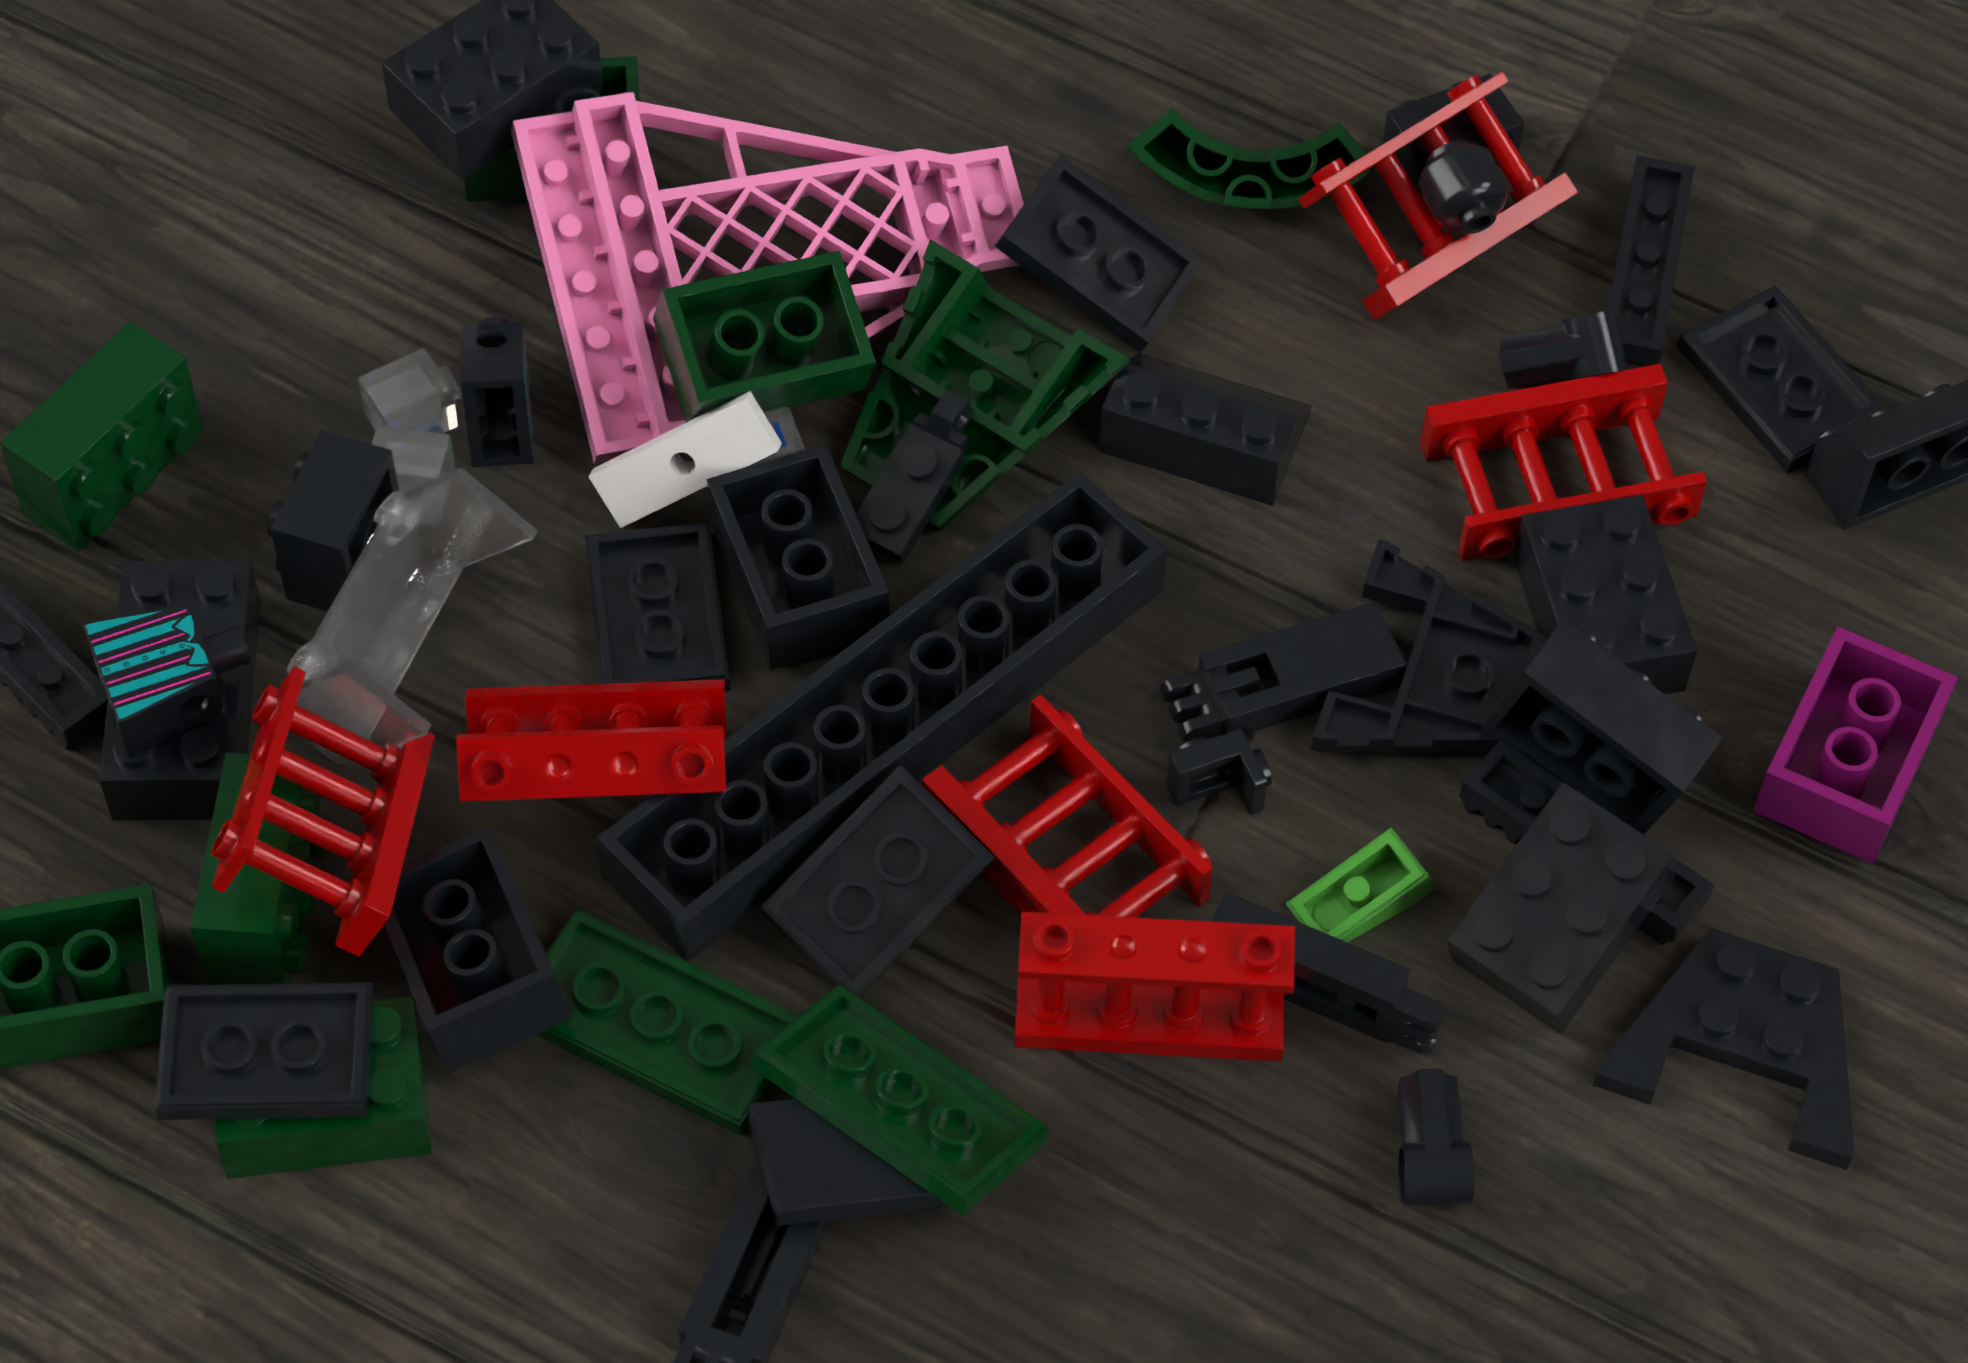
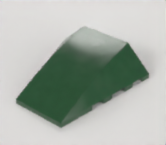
[840,239,1130,531]

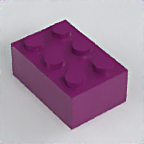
[1753,626,1958,864]

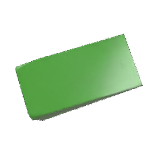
[1285,827,1435,942]

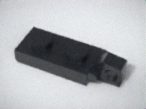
[856,389,974,562]

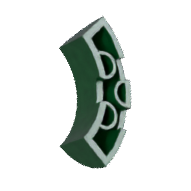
[1127,107,1376,210]

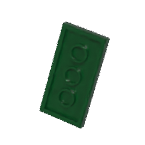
[536,908,799,1136]
[751,984,1050,1216]

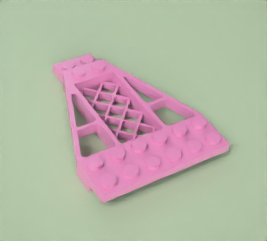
[511,92,1024,464]

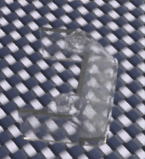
[287,468,538,765]

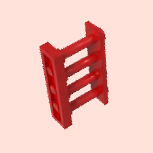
[1298,72,1578,321]
[1420,364,1707,561]
[211,666,435,957]
[456,679,727,802]
[922,694,1213,918]
[1015,912,1295,1062]

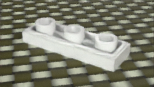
[588,391,782,528]

